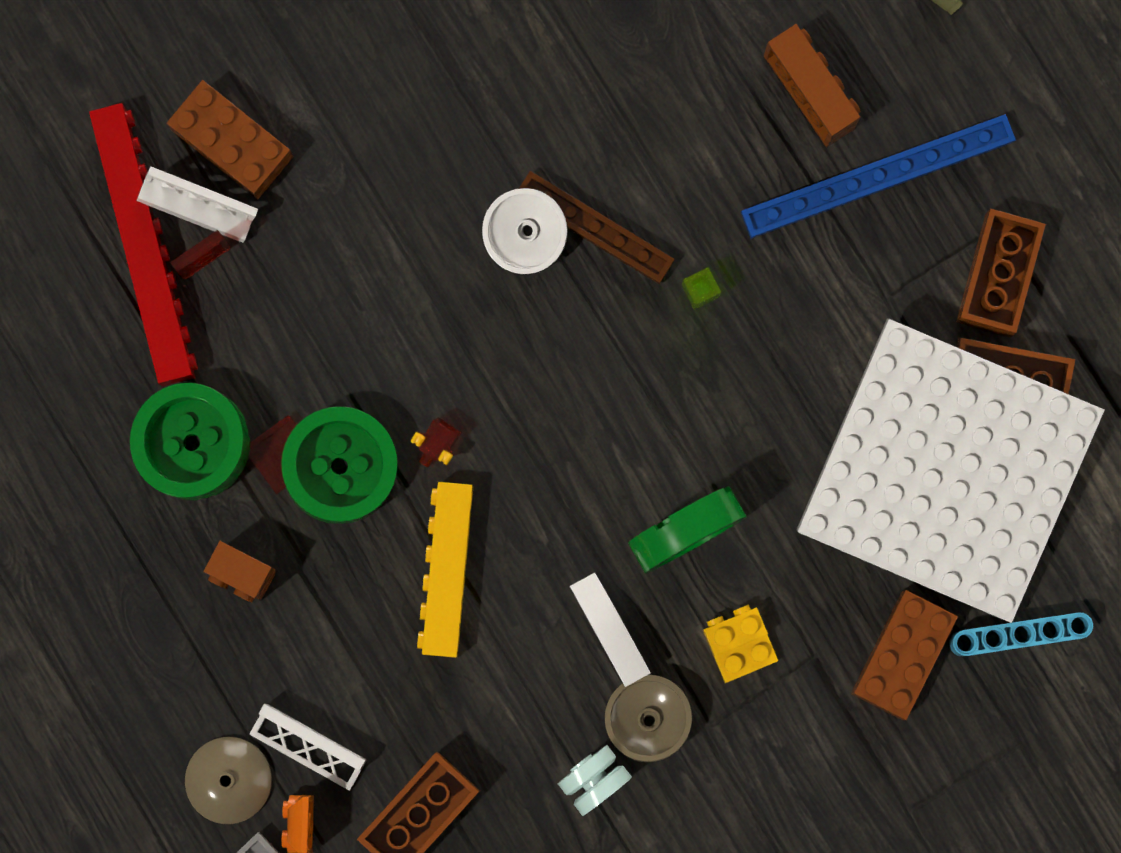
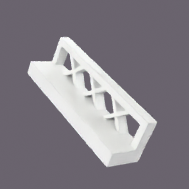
[137,166,258,243]
[250,704,367,791]

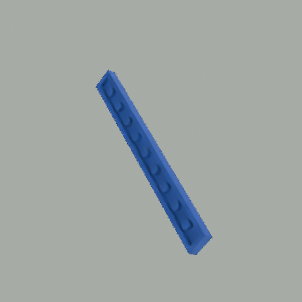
[741,114,1016,239]

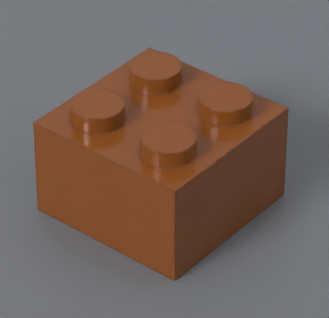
[203,541,277,602]

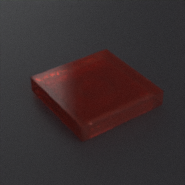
[170,230,231,279]
[249,415,296,494]

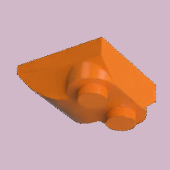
[282,795,314,853]

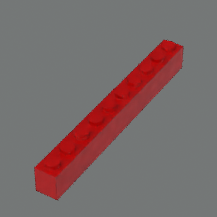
[89,103,198,387]

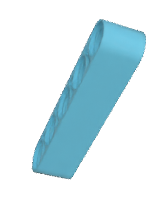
[949,613,1093,656]

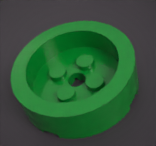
[130,383,250,501]
[282,407,397,524]
[628,486,747,574]

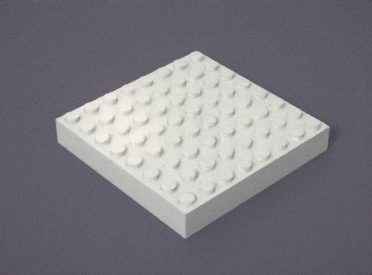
[797,319,1104,623]

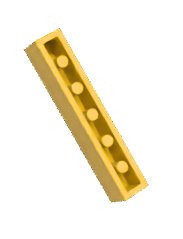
[417,482,473,658]

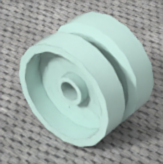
[557,745,632,816]

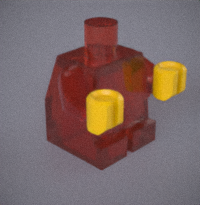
[411,417,462,467]

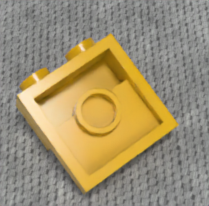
[703,605,778,683]

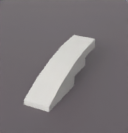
[570,573,650,687]

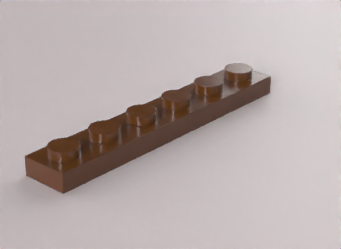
[519,171,675,285]

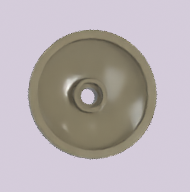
[605,675,692,762]
[185,737,272,824]

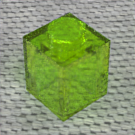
[682,267,721,310]

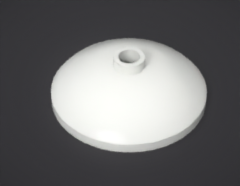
[482,188,567,274]

